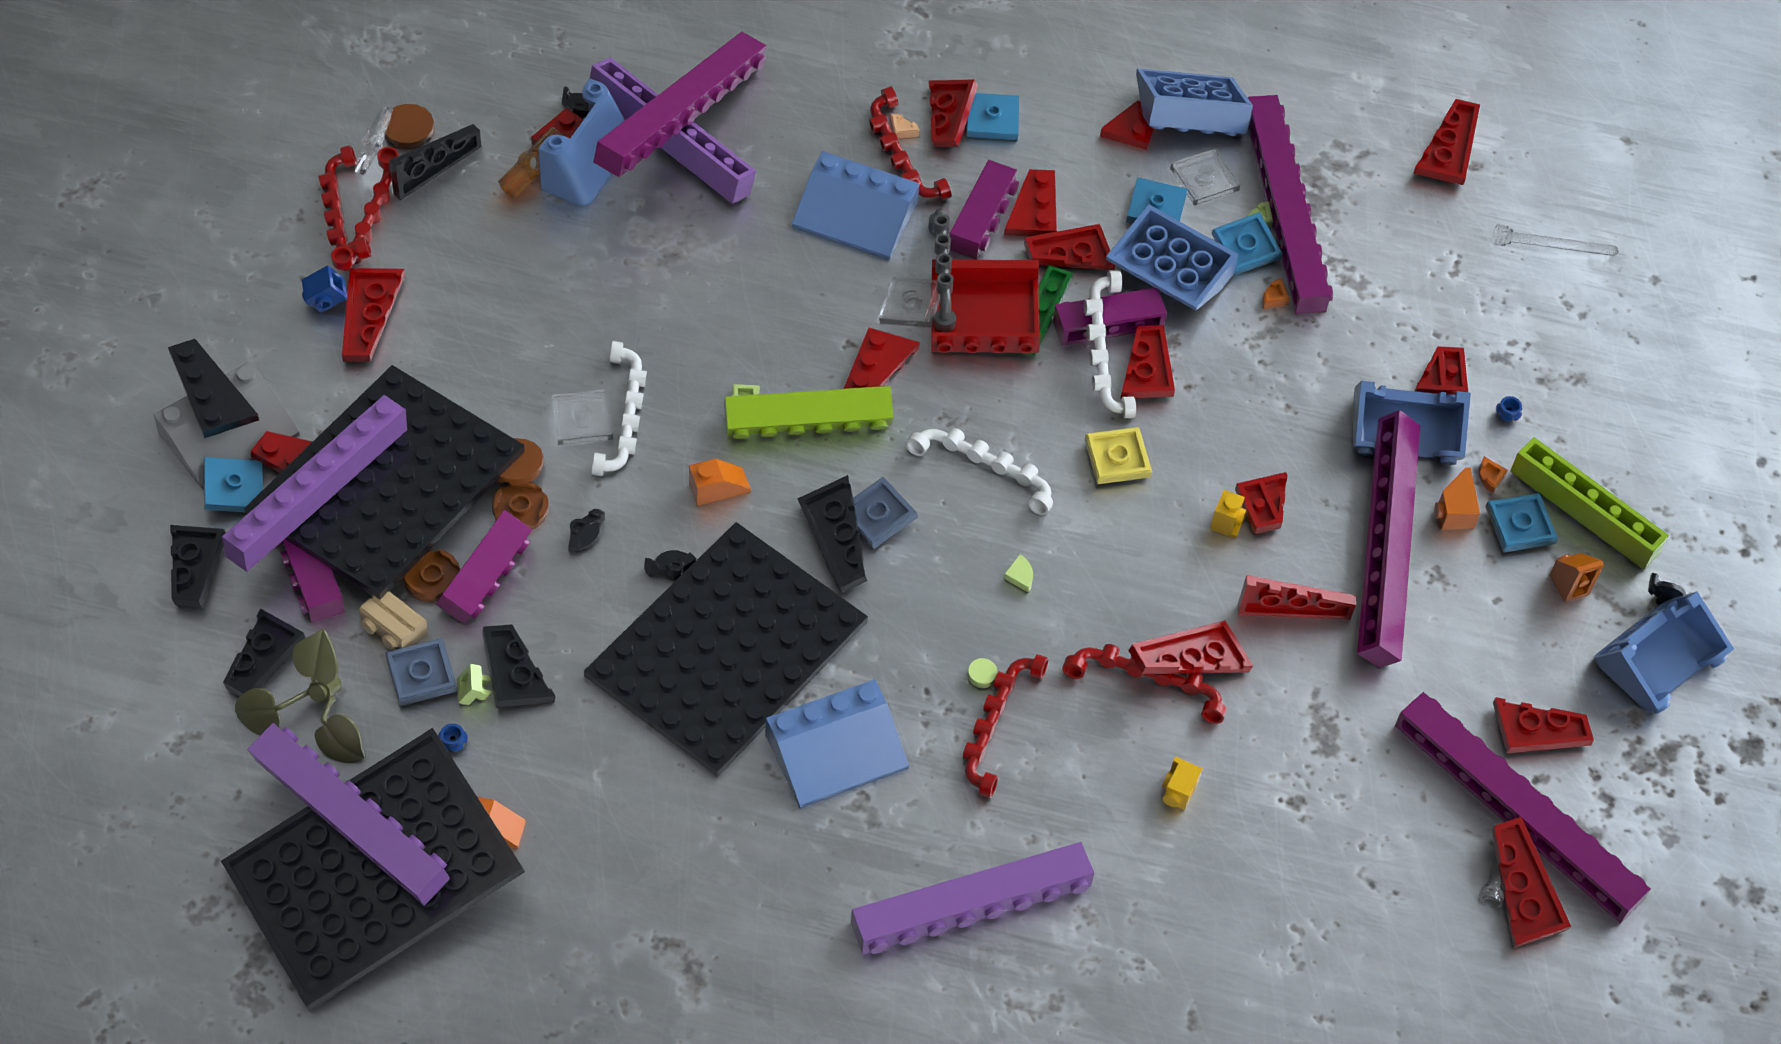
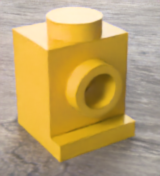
[1210,490,1246,539]
[1162,756,1203,810]

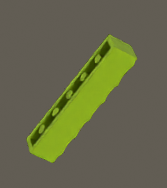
[724,386,894,439]
[1510,437,1669,570]

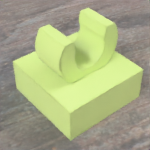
[457,664,491,705]

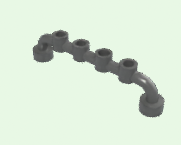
[928,209,956,332]

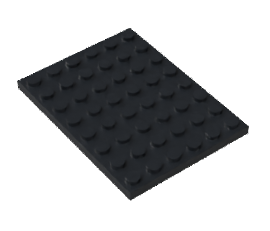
[244,365,525,599]
[584,522,868,777]
[221,728,525,1011]

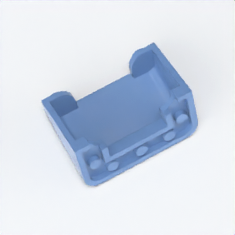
[538,78,625,205]
[1353,380,1471,465]
[1593,591,1734,714]

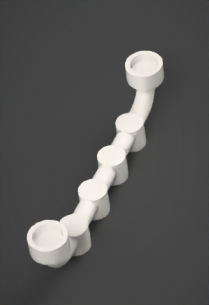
[1084,271,1136,419]
[591,341,647,476]
[905,428,1053,515]

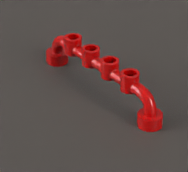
[869,86,952,201]
[318,145,372,260]
[331,147,399,271]
[1062,644,1227,724]
[963,654,1049,798]

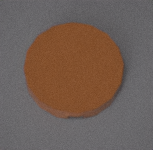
[382,104,435,149]
[497,438,544,486]
[492,482,549,530]
[403,549,460,603]

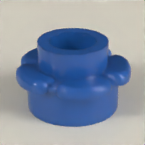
[1496,396,1522,421]
[438,723,468,752]

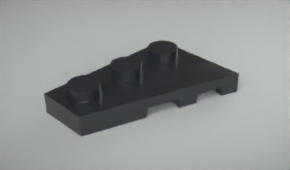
[170,525,226,607]
[223,608,306,696]
[482,624,556,708]

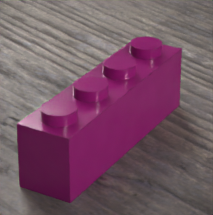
[949,159,1019,260]
[1053,288,1167,346]
[436,510,532,624]
[277,539,345,623]

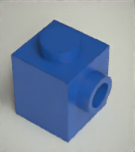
[302,265,348,313]

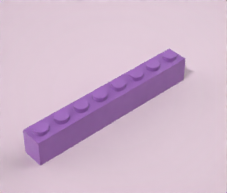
[589,57,756,204]
[222,395,407,572]
[247,723,450,906]
[851,842,1094,955]

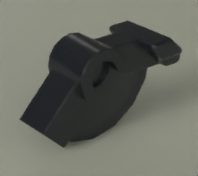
[561,86,589,119]
[568,509,605,553]
[644,550,697,580]
[1648,572,1686,605]

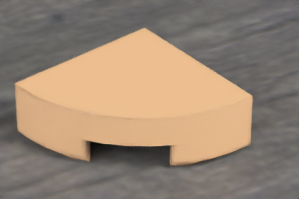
[890,114,920,139]

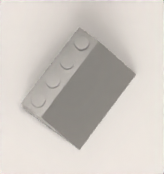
[153,361,300,490]

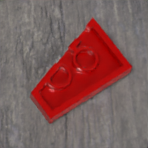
[929,79,978,147]
[1004,169,1057,236]
[843,327,920,389]

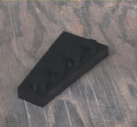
[389,124,482,201]
[168,339,259,438]
[797,475,868,593]

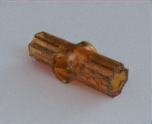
[498,128,564,198]

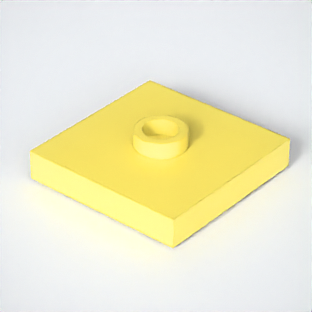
[1085,427,1152,484]

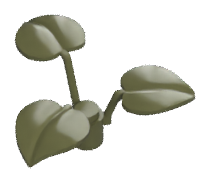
[235,629,366,762]

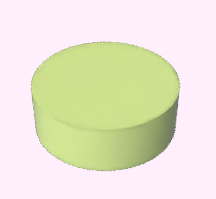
[968,658,997,689]

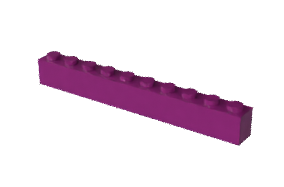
[593,32,767,178]
[1248,95,1333,314]
[1357,410,1420,668]
[1395,692,1651,924]

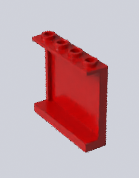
[931,259,1040,354]

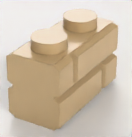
[359,591,428,651]

